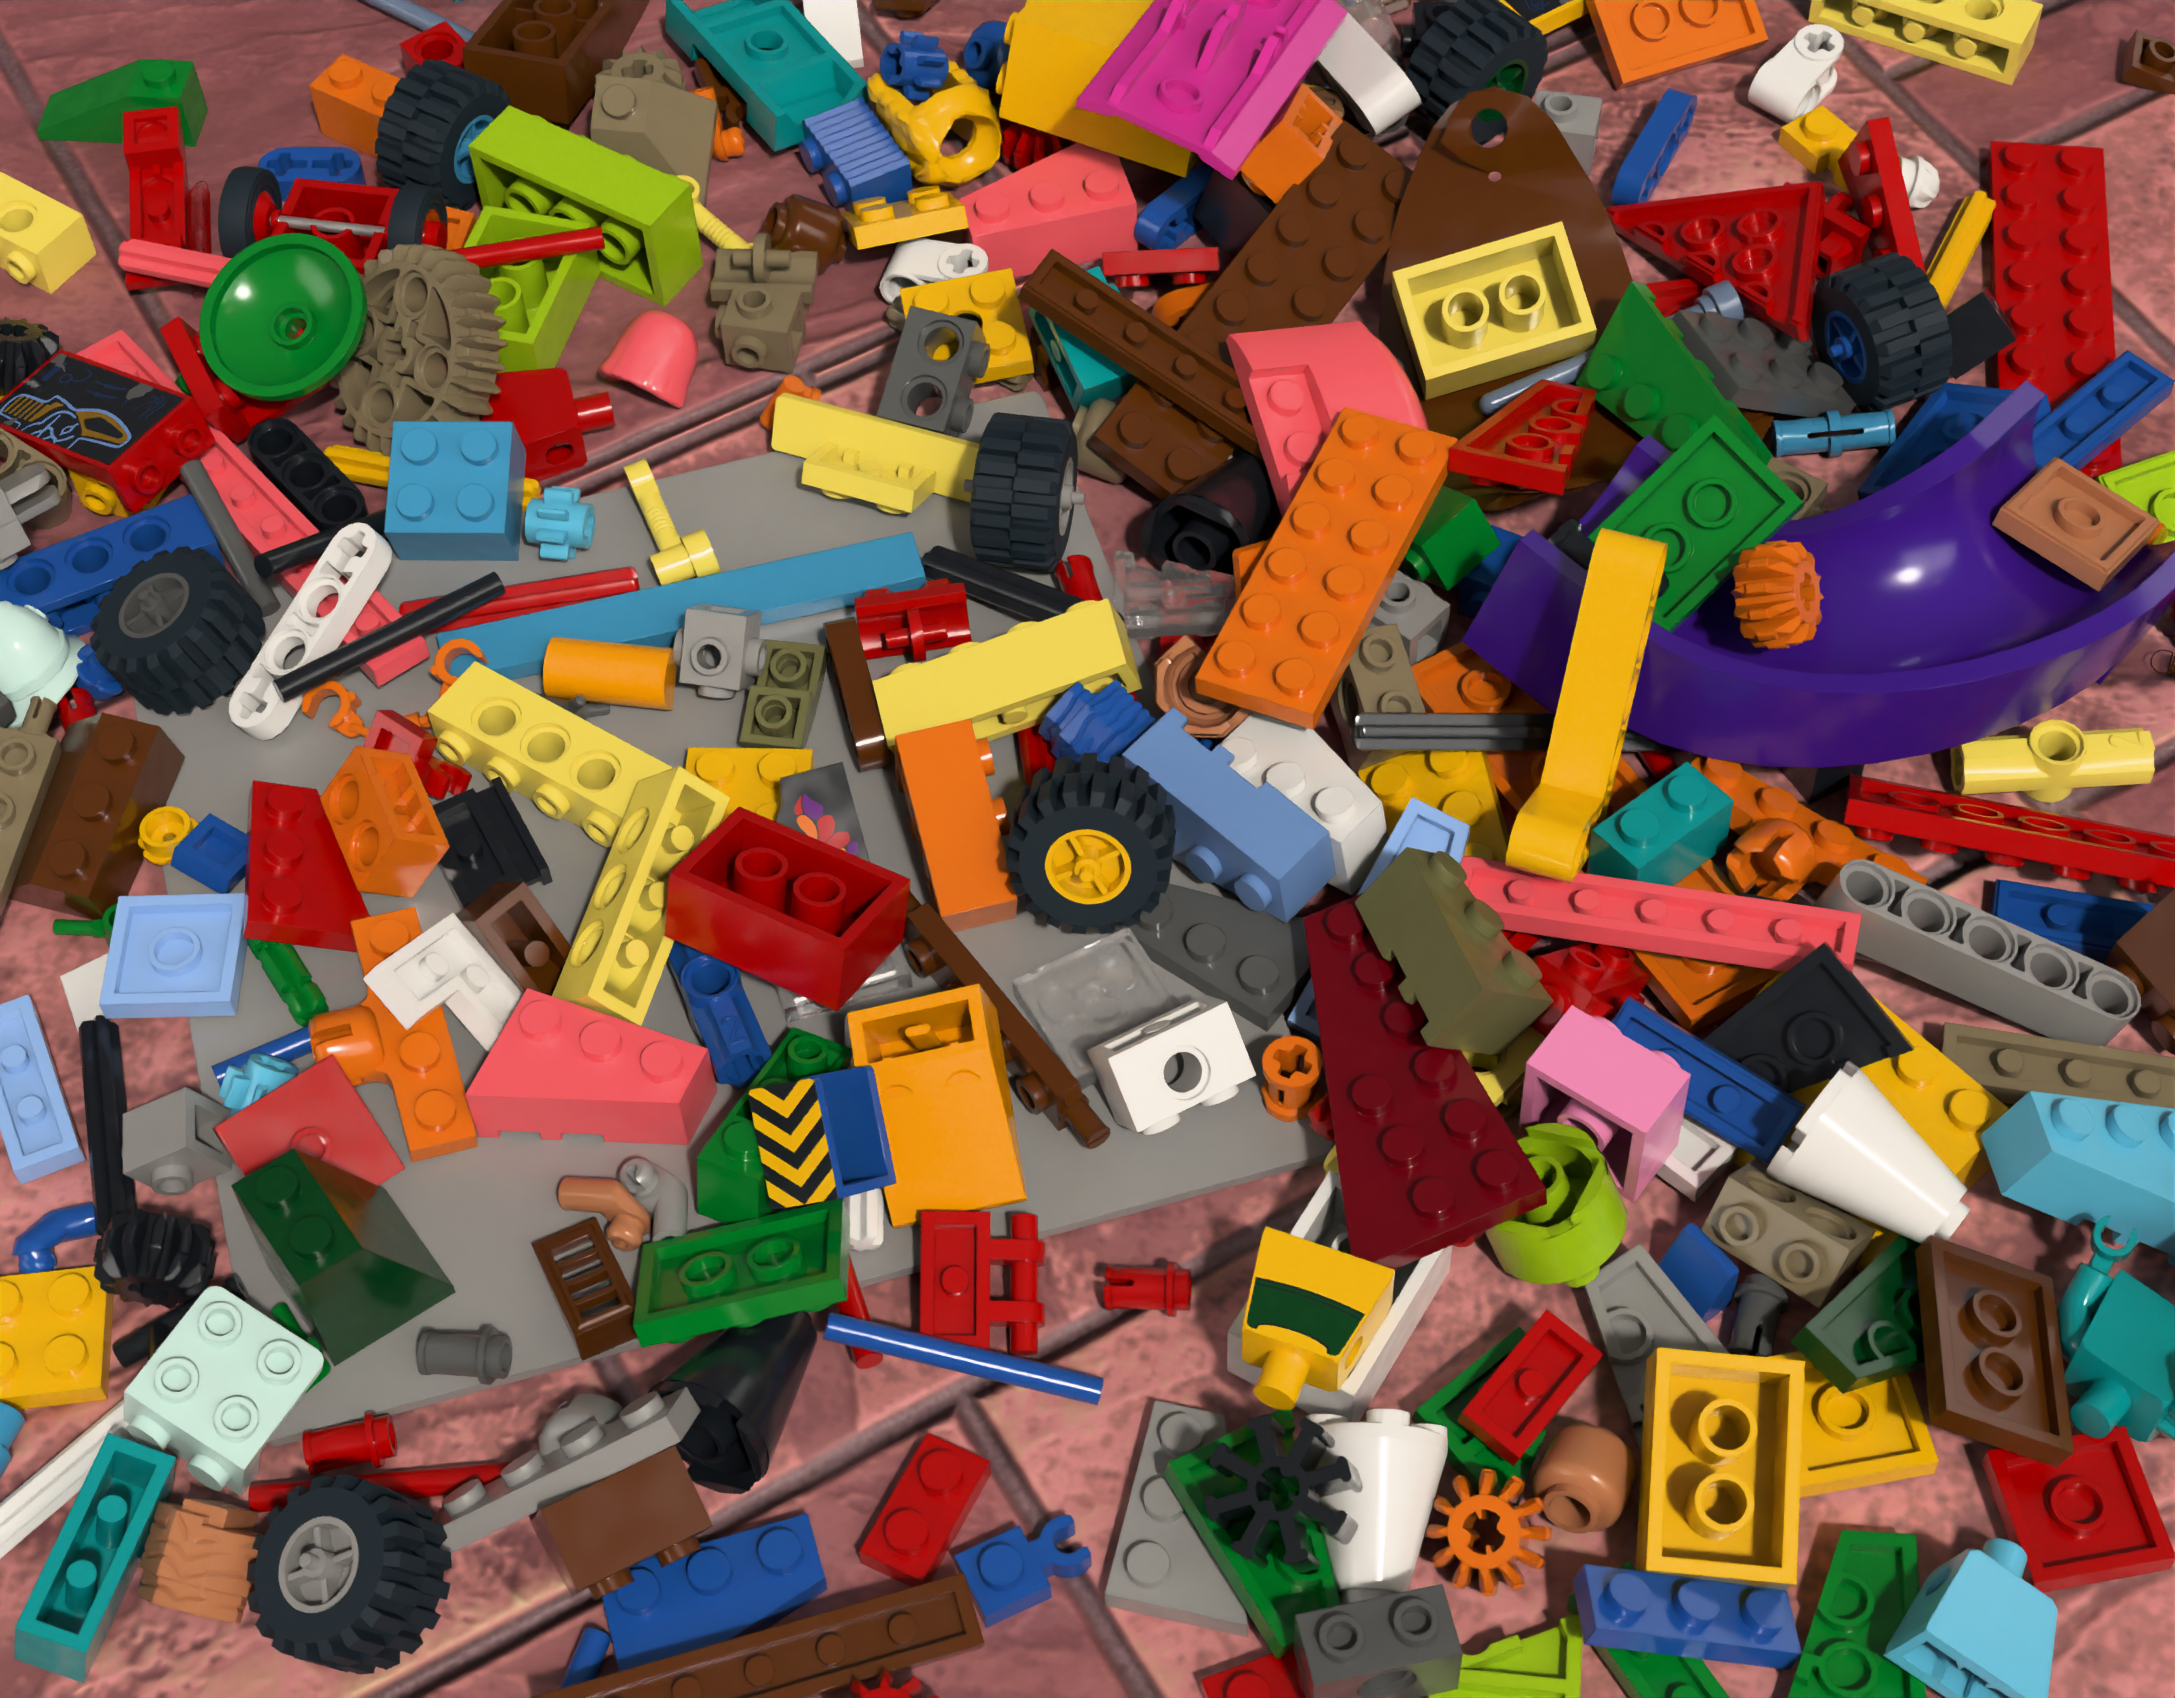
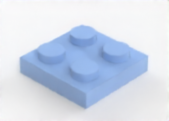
[99,893,248,1019]

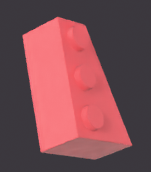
[959,143,1138,278]
[465,988,717,1145]

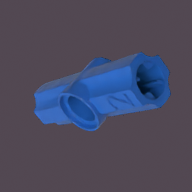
[667,940,772,1089]

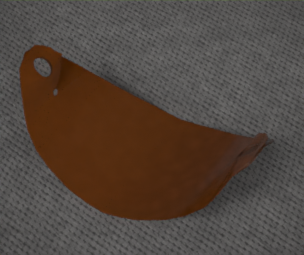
[1379,86,1644,511]

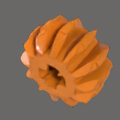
[1730,540,1824,650]
[1425,1469,1552,1596]

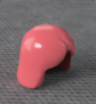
[597,310,699,408]

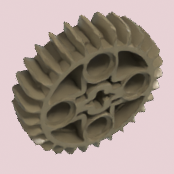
[329,244,508,457]

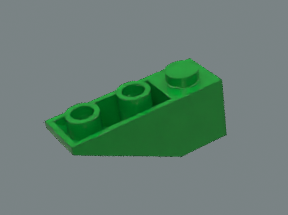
[697,1027,853,1225]

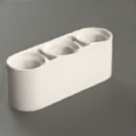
[1313,12,1422,136]

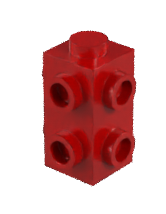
[1530,942,1651,1037]

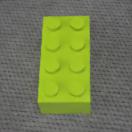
[468,105,703,307]

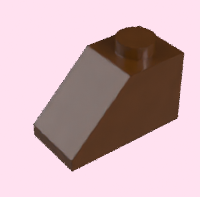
[456,881,571,996]

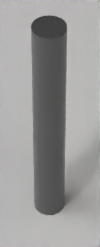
[180,460,281,617]

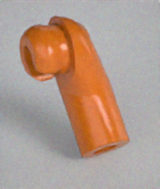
[688,86,746,161]

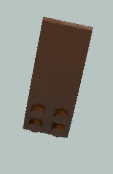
[462,0,650,124]

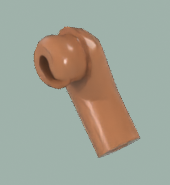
[558,1177,651,1251]

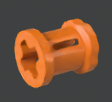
[1261,1036,1323,1122]

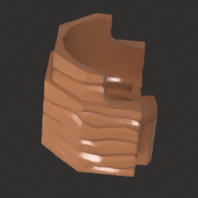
[1153,634,1254,738]
[137,1498,259,1623]

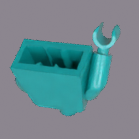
[2057,1216,2175,1442]

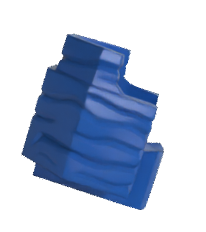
[1038,679,1157,768]

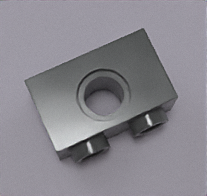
[1294,1584,1463,1698]

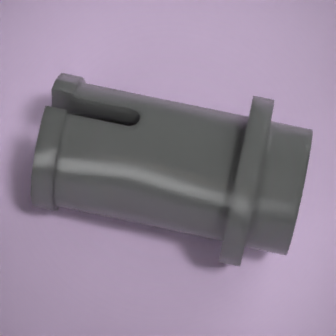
[1727,1273,1791,1357]
[417,1328,512,1385]

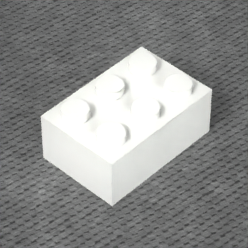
[1227,1170,1452,1422]

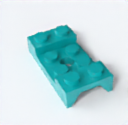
[665,0,869,152]

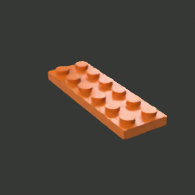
[1195,406,1458,730]

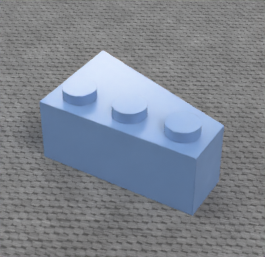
[1122,707,1336,923]

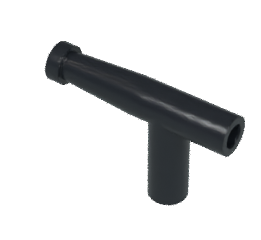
[112,1275,249,1368]

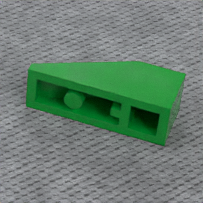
[36,59,208,147]

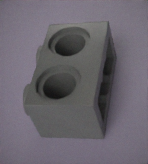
[876,306,990,438]

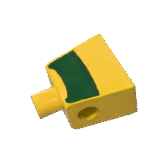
[1241,1226,1395,1410]

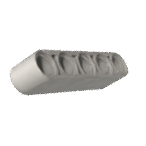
[1813,859,2141,1047]

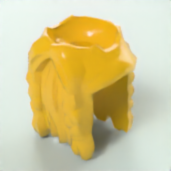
[867,59,1002,187]

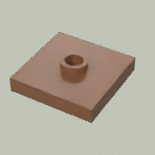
[1992,457,2161,592]

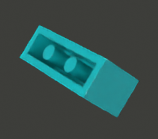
[14,1433,176,1683]

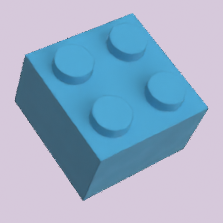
[384,421,526,561]

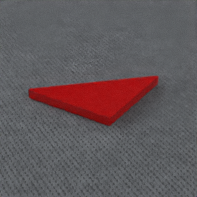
[1606,181,1825,342]

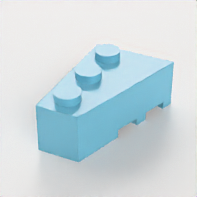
[1980,1091,2175,1267]

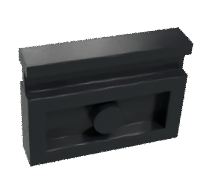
[433,777,553,909]

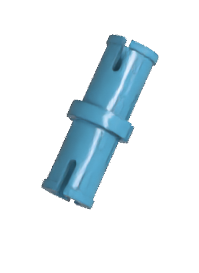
[1771,409,1896,458]

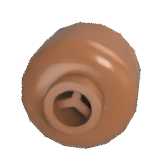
[1533,1424,1637,1533]

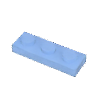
[0,994,86,1185]

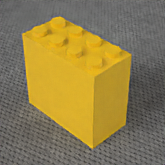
[996,0,1200,178]

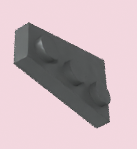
[1109,883,1311,1032]

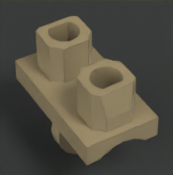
[710,233,819,316]

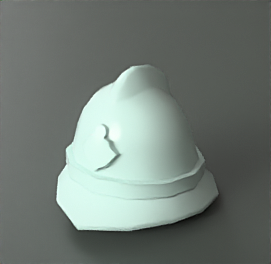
[0,601,86,728]

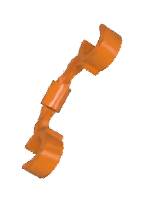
[302,638,489,739]

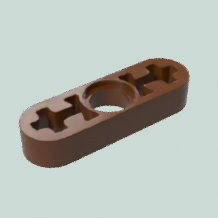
[823,617,891,772]

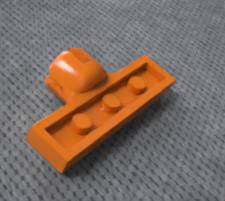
[1690,755,1929,902]
[308,907,478,1163]

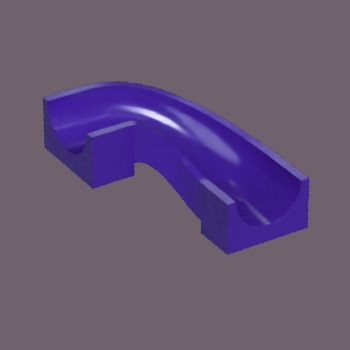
[1462,380,2175,768]

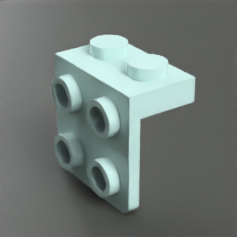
[124,1286,324,1496]

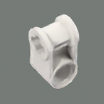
[1748,24,1844,123]
[880,237,989,320]

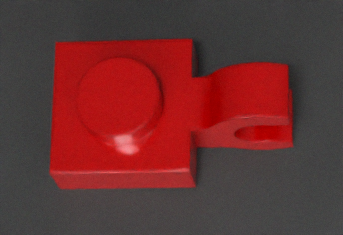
[363,710,472,799]

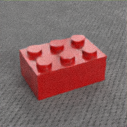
[665,806,911,1012]

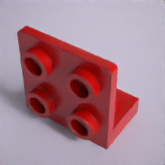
[159,316,331,444]

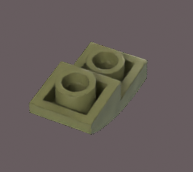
[739,639,829,749]

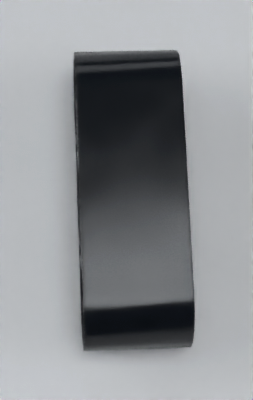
[247,418,369,532]

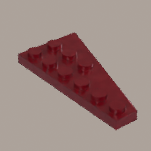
[1303,894,1547,1270]

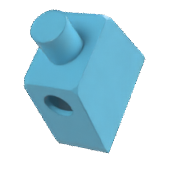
[1884,1538,2058,1698]

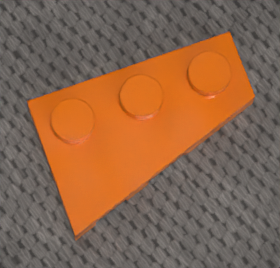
[1585,0,1769,90]

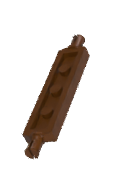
[904,890,1111,1149]

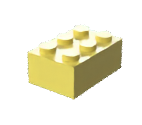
[1392,221,1597,400]

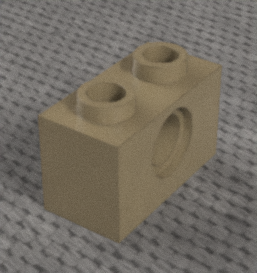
[1330,623,1426,776]

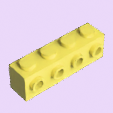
[872,598,1142,755]

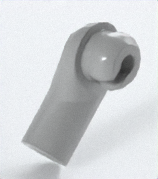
[619,1157,688,1242]

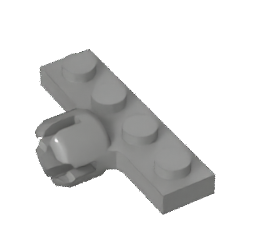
[436,1387,701,1553]

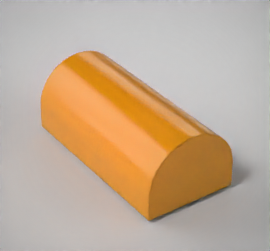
[543,636,677,710]

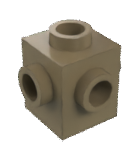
[715,283,807,373]

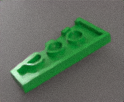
[1575,281,1773,466]

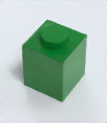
[1400,485,1501,591]

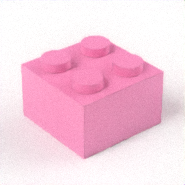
[1518,1005,1691,1203]

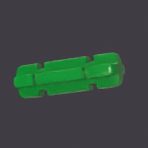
[247,939,329,1027]

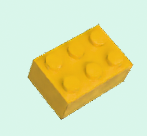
[1635,1347,1805,1590]

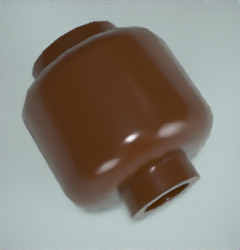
[762,194,849,275]

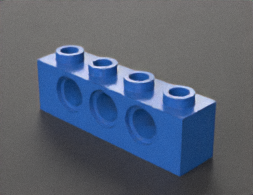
[0,494,226,637]

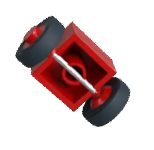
[218,166,448,274]

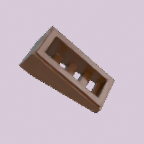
[532,1217,637,1361]

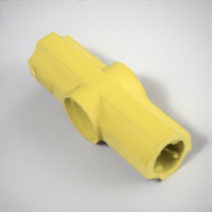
[1950,719,2155,803]

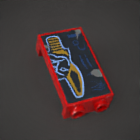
[0,349,215,513]

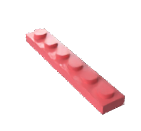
[1461,856,1862,972]

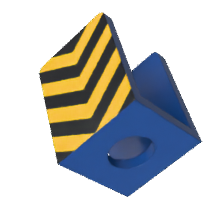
[748,1065,897,1210]

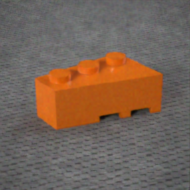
[895,719,1026,932]

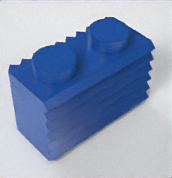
[799,97,913,211]

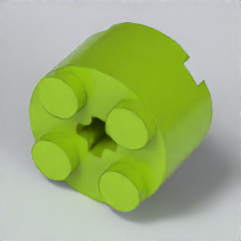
[1484,1123,1628,1287]

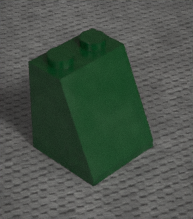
[231,1148,455,1367]

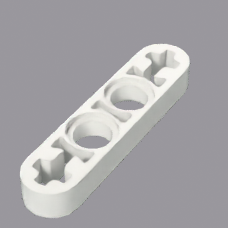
[228,522,392,741]

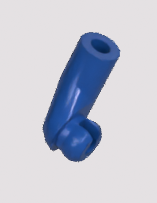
[12,1202,98,1274]

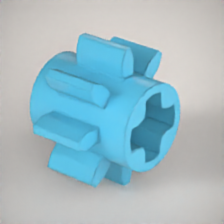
[524,486,596,561]
[218,1054,299,1118]

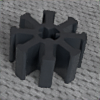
[1204,1414,1363,1573]

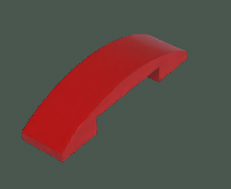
[123,106,189,291]

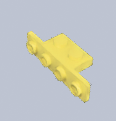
[771,393,979,514]

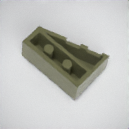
[1355,847,1554,1056]

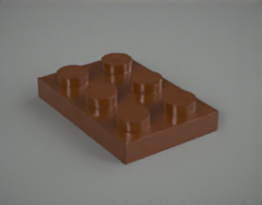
[1915,1235,2074,1467]

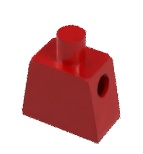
[481,368,616,482]

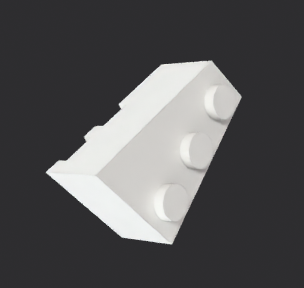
[1220,711,1389,895]

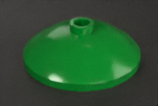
[199,233,367,401]

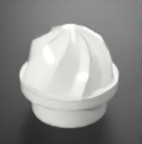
[1898,155,1940,209]

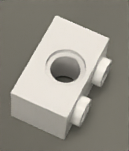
[1087,995,1256,1135]

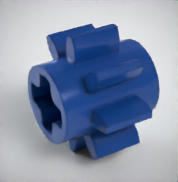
[880,30,949,102]

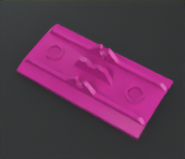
[1075,0,1348,181]

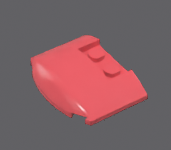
[1226,321,1429,519]

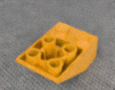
[847,984,1028,1229]

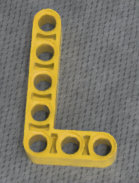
[1505,528,1668,884]

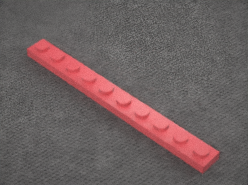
[76,329,430,687]

